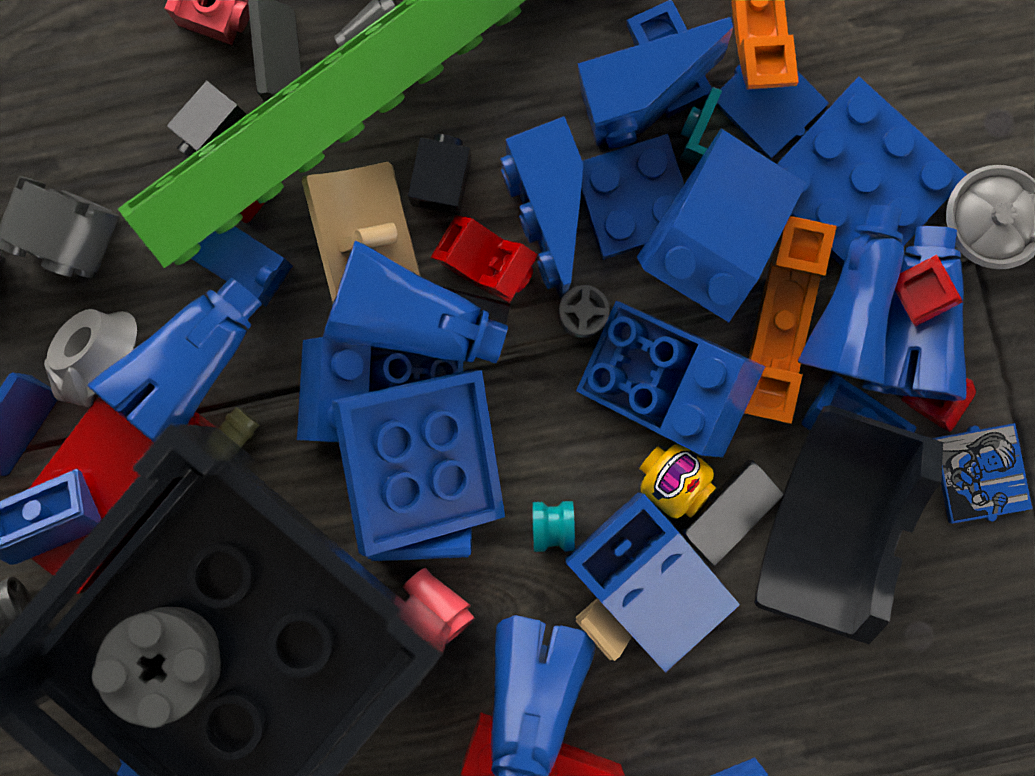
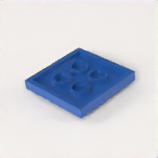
[777,76,967,267]
[332,369,505,557]

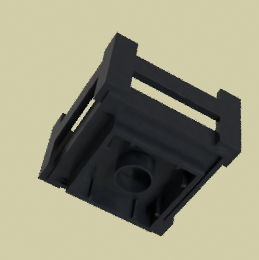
[0,423,452,776]

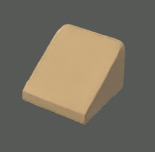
[575,598,632,661]

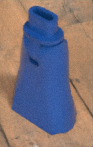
[798,205,904,385]
[861,226,966,401]
[323,241,508,364]
[87,277,262,443]
[491,615,596,776]

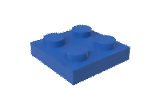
[581,134,684,260]

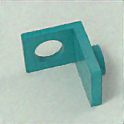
[680,87,722,166]

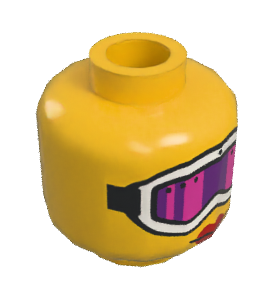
[639,444,716,518]

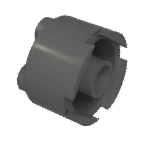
[0,176,120,279]
[92,607,221,728]

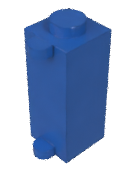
[191,226,293,306]

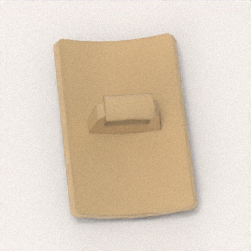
[302,162,421,303]

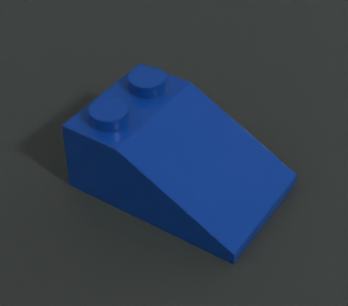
[578,17,733,149]
[637,128,806,322]

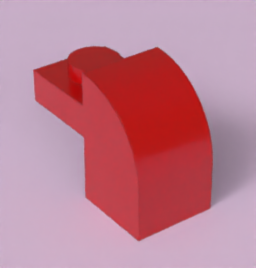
[431,215,538,303]

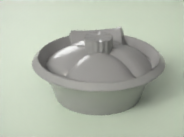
[946,165,1035,269]
[45,309,137,407]

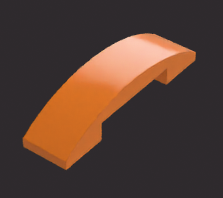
[731,0,798,89]
[744,216,837,424]

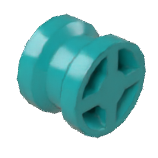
[532,501,575,552]

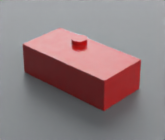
[29,397,216,594]

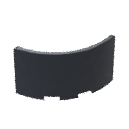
[754,405,943,645]

